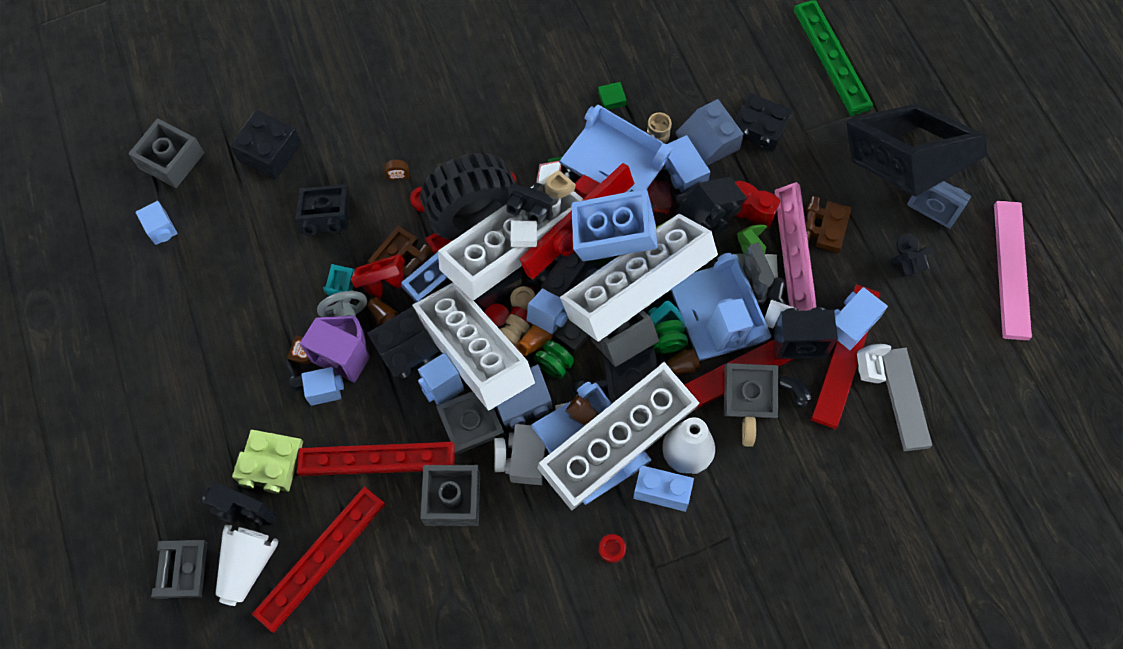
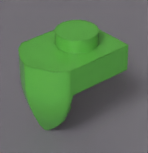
[737,224,767,256]

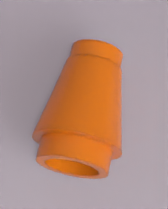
[516,324,553,356]

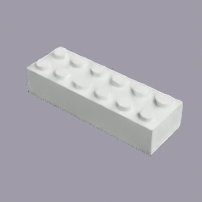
[438,173,583,301]
[560,214,718,341]
[412,283,535,411]
[537,362,699,510]

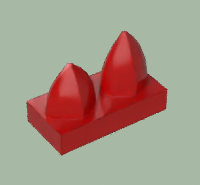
[351,254,405,299]

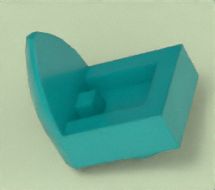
[323,264,355,301]
[647,301,686,328]

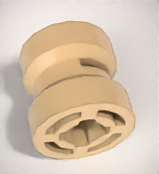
[647,112,672,144]
[499,314,530,347]

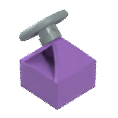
[300,291,370,383]

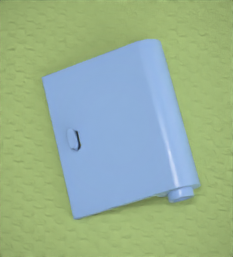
[559,105,673,193]
[670,253,771,361]
[531,382,652,505]

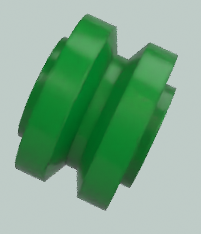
[652,320,688,354]
[534,340,575,379]

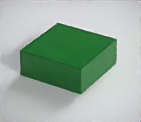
[598,82,627,110]

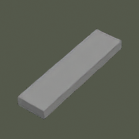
[882,348,932,451]

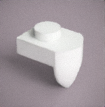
[857,344,891,383]

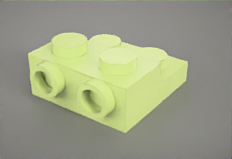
[232,430,303,494]

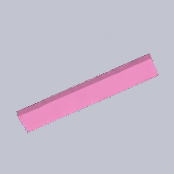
[775,182,817,311]
[994,201,1032,340]

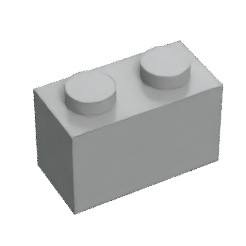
[505,424,546,485]

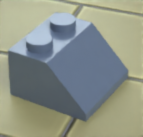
[676,99,744,166]
[907,181,971,229]
[495,364,552,429]

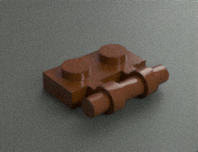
[805,196,852,253]
[368,225,432,280]

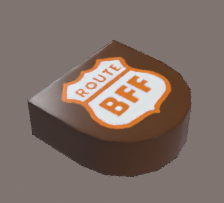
[384,160,410,180]
[287,335,311,364]

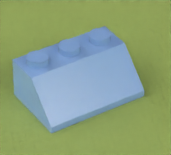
[572,189,658,262]

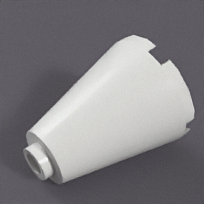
[663,418,715,474]
[216,525,279,606]

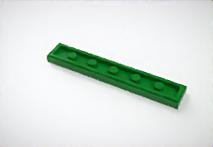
[794,0,873,116]

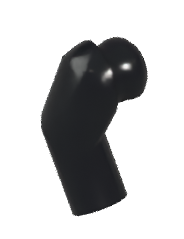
[767,277,788,305]
[778,375,811,407]

